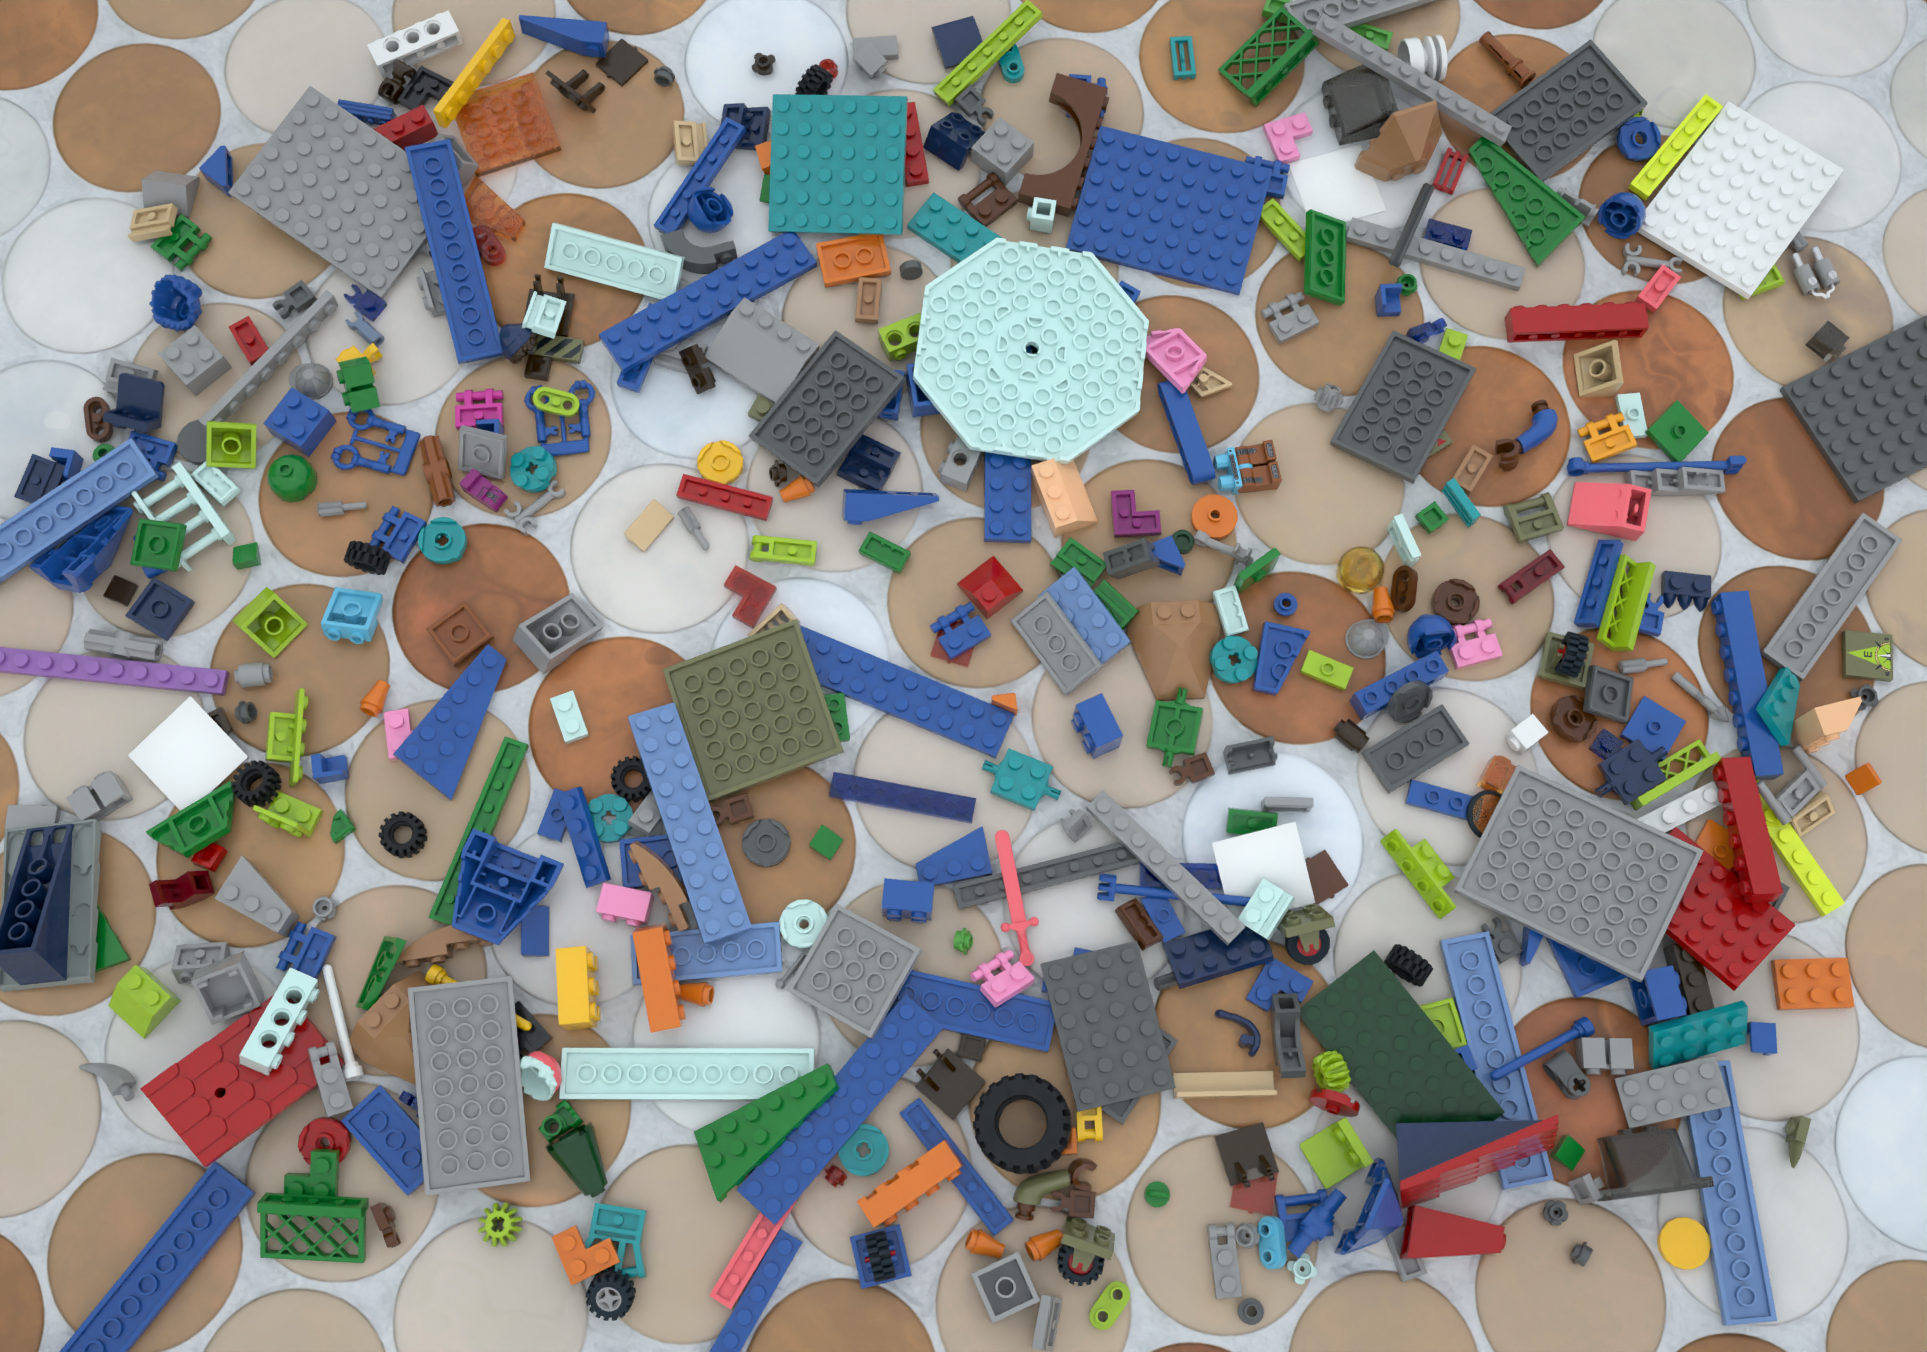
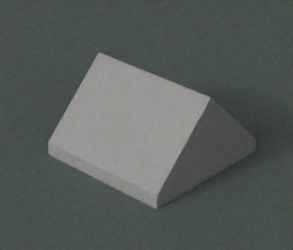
[141,171,200,219]

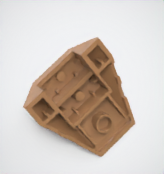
[1354,100,1442,182]
[1126,600,1221,701]
[349,971,431,1085]

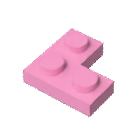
[1263,112,1313,164]
[384,708,412,761]

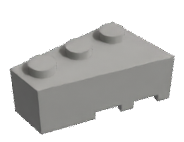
[215,855,300,938]

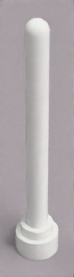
[322,964,364,1082]

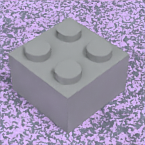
[971,117,1034,186]
[158,325,232,396]
[971,1252,1040,1323]

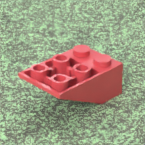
[1567,482,1652,541]

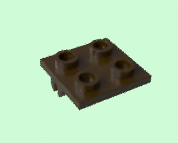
[545,69,606,113]
[523,274,575,337]
[915,1049,986,1120]
[1214,1122,1279,1188]

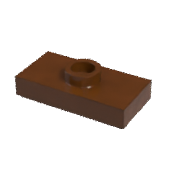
[1115,898,1164,951]

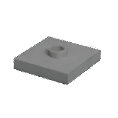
[458,425,508,480]

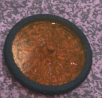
[1467,790,1502,838]

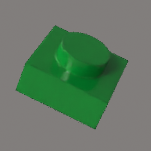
[1415,501,1449,535]

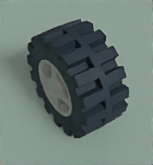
[586,1268,636,1321]

